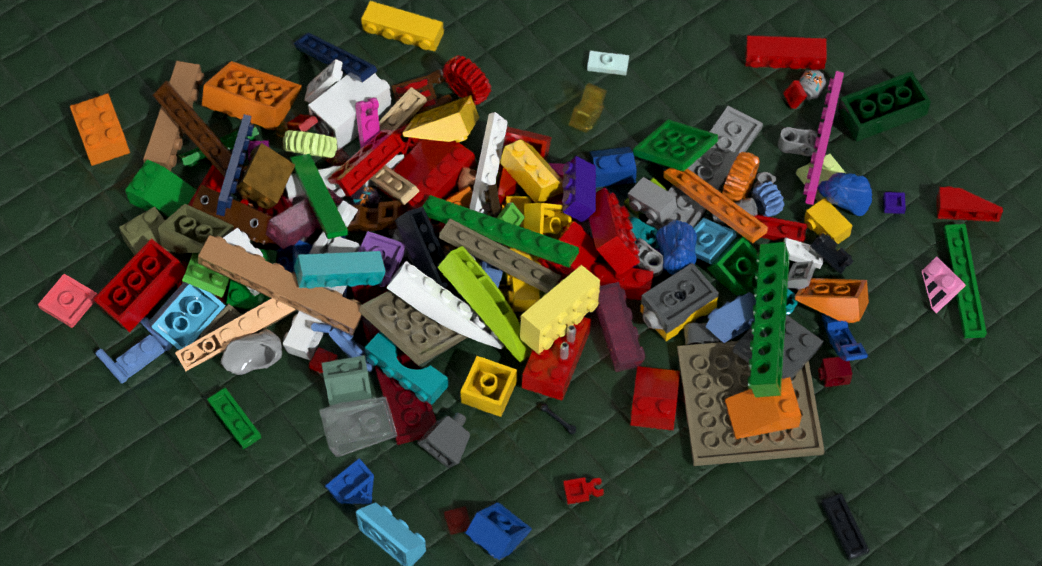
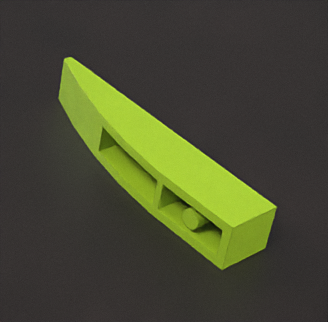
[438,246,532,362]

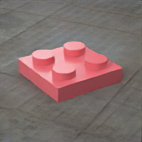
[38,274,98,328]

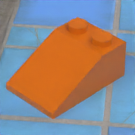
[795,278,869,323]
[725,377,802,439]

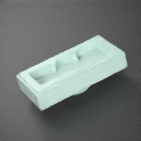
[587,51,629,75]

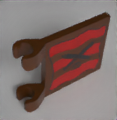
[392,69,452,116]

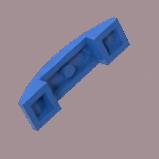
[822,313,867,361]

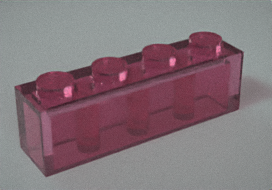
[266,187,343,249]
[596,282,645,372]

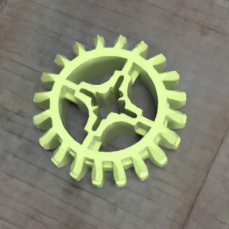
[282,130,337,158]

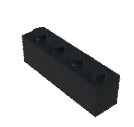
[395,207,453,290]

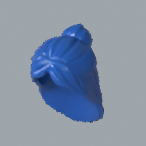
[818,172,872,216]
[656,220,697,275]

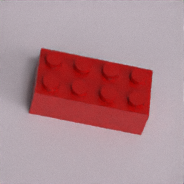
[589,187,640,275]
[93,238,186,333]

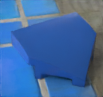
[325,458,374,504]

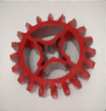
[442,55,491,105]

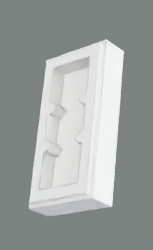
[783,237,823,269]

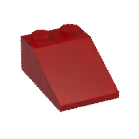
[630,366,680,430]

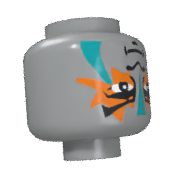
[799,70,826,100]

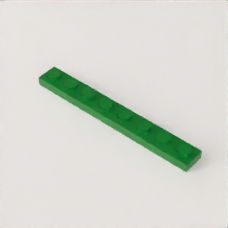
[422,195,579,268]

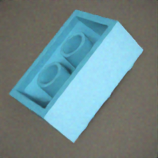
[149,282,226,350]
[356,502,426,566]

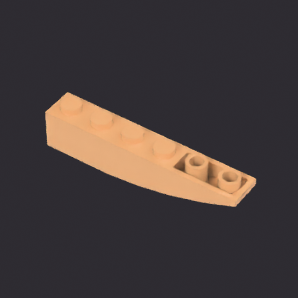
[175,298,297,371]

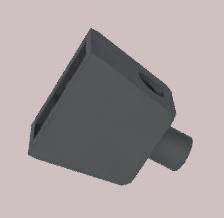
[417,413,470,468]

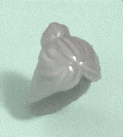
[221,329,282,375]

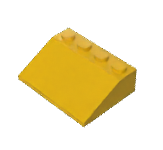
[403,95,479,142]

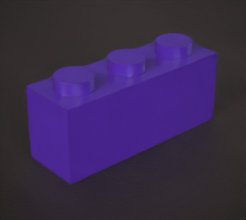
[562,156,596,222]

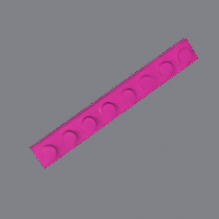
[803,71,844,205]

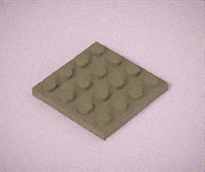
[359,290,468,366]

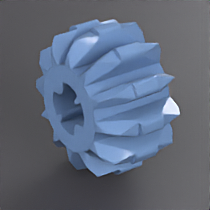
[751,181,784,217]

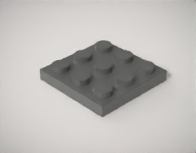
[733,315,823,380]

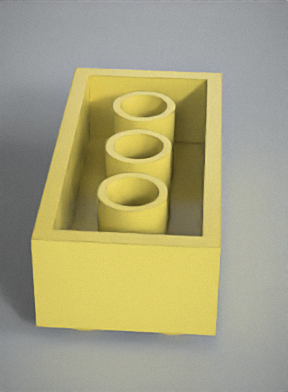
[520,265,600,354]

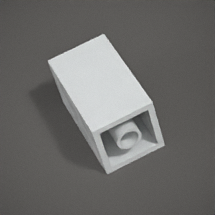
[308,73,392,152]

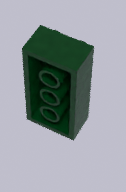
[838,71,931,142]

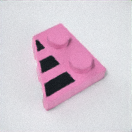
[922,257,966,313]

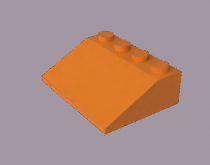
[202,61,302,131]

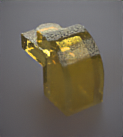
[569,83,607,133]

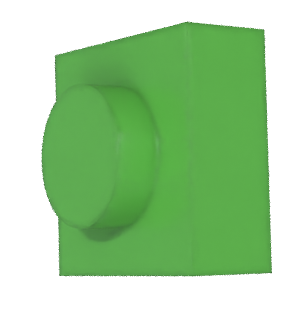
[497,202,525,226]

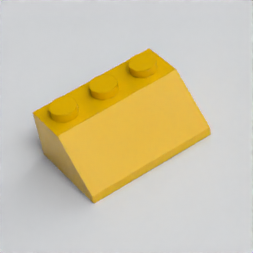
[500,139,563,203]

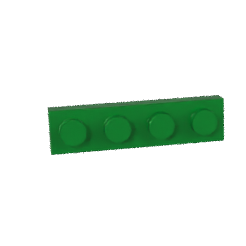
[179,124,259,167]

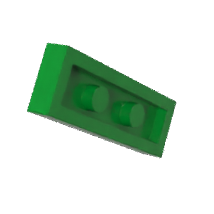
[207,388,261,450]

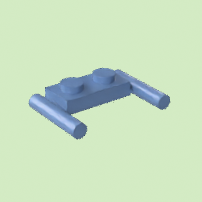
[96,316,172,383]
[311,323,374,372]

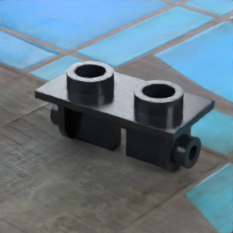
[810,233,853,274]

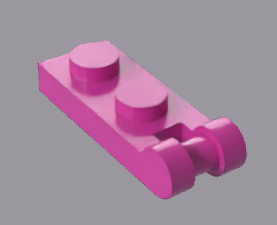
[355,97,380,148]

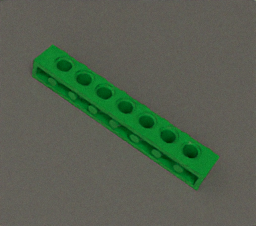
[747,242,790,398]

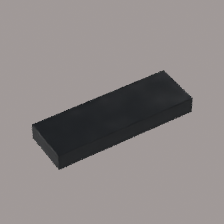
[821,493,870,561]

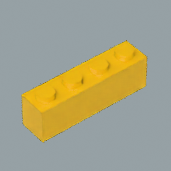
[361,1,444,51]

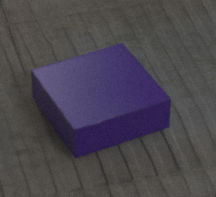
[883,192,906,214]

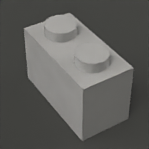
[628,177,677,224]

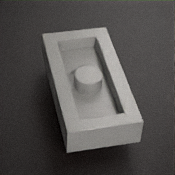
[788,261,815,289]

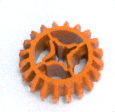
[722,151,760,202]

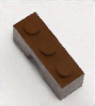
[347,201,408,233]

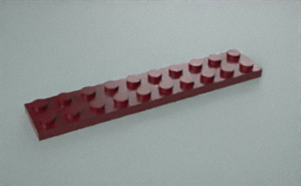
[351,284,436,445]

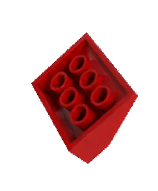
[377,139,477,211]

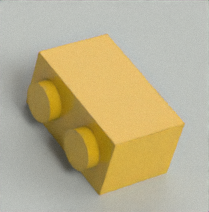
[804,198,853,244]

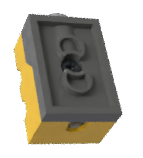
[641,263,718,341]

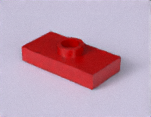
[286,114,318,132]

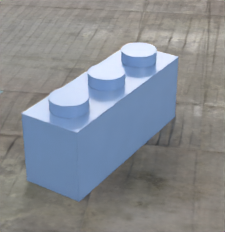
[706,292,756,343]

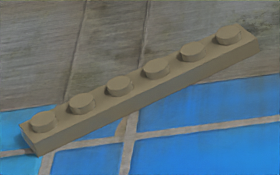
[439,219,561,293]

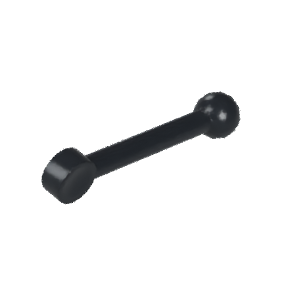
[540,403,576,435]

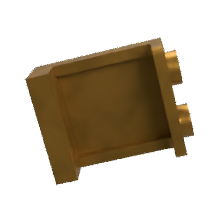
[236,143,295,210]

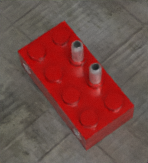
[522,317,591,401]

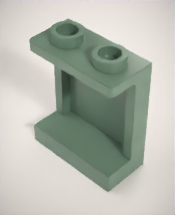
[322,355,373,412]

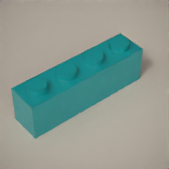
[294,251,386,289]

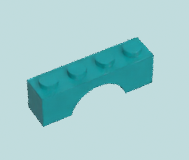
[365,331,448,405]

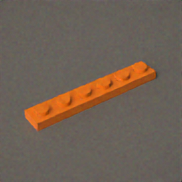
[664,167,768,243]

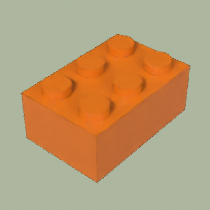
[70,94,130,166]

